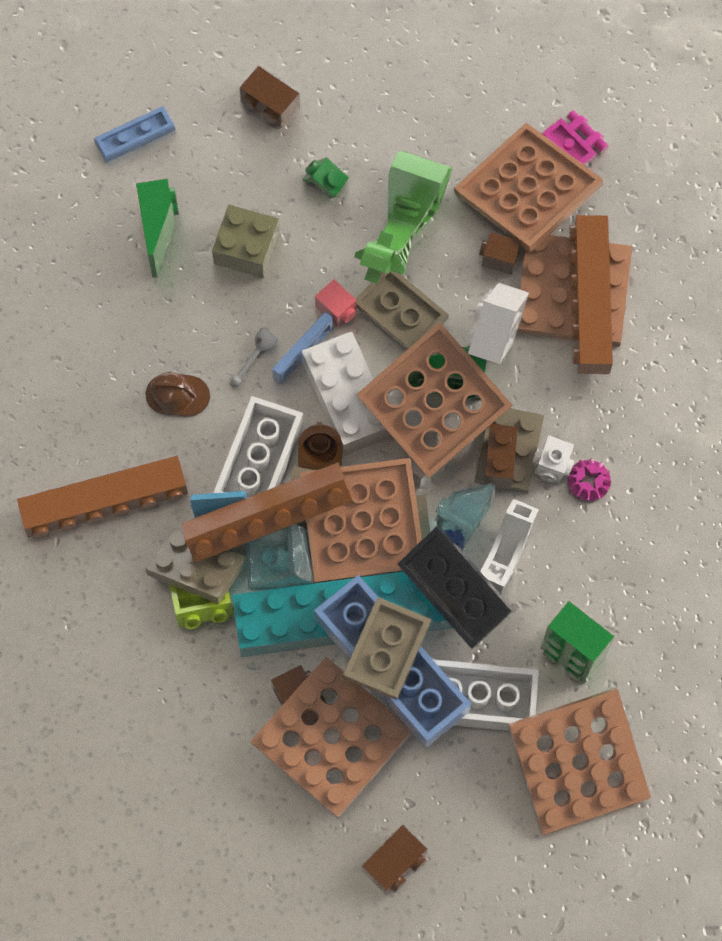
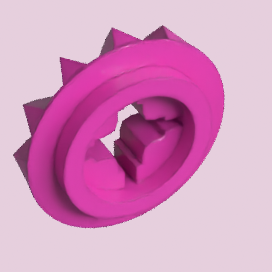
[567,458,611,501]

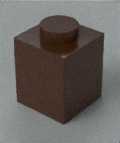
[479,232,521,275]

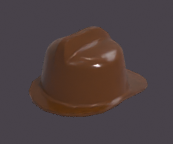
[145,372,210,416]
[298,422,342,470]

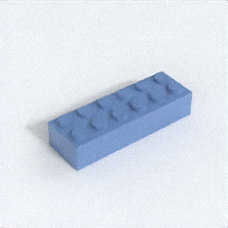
[314,575,471,748]

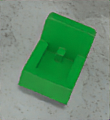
[302,157,349,199]

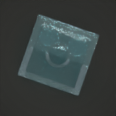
[435,484,496,548]
[245,524,314,590]

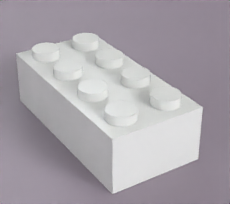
[466,283,529,364]
[302,332,392,456]
[214,396,304,498]
[433,659,539,731]

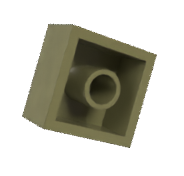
[212,204,280,278]

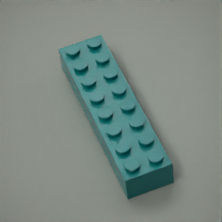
[232,572,453,657]

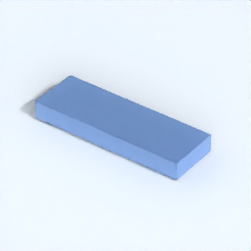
[94,106,176,163]
[272,312,333,384]

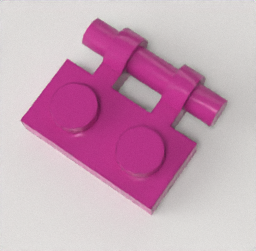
[542,110,609,166]

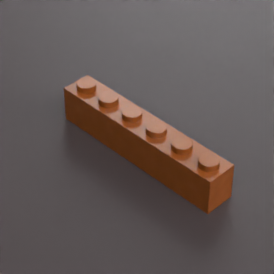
[569,215,613,374]
[17,455,188,538]
[182,462,353,563]

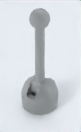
[230,328,278,387]

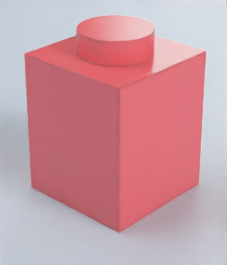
[315,279,357,328]

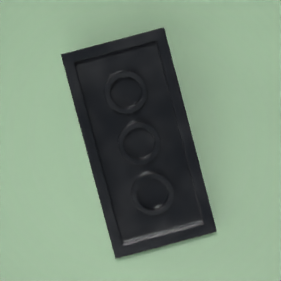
[397,525,519,649]

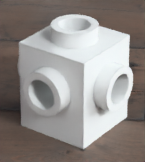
[532,435,574,483]

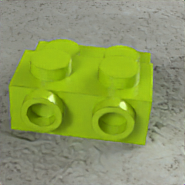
[169,584,234,629]

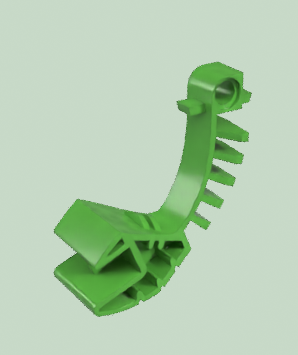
[354,151,453,284]

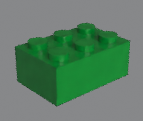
[540,601,615,683]

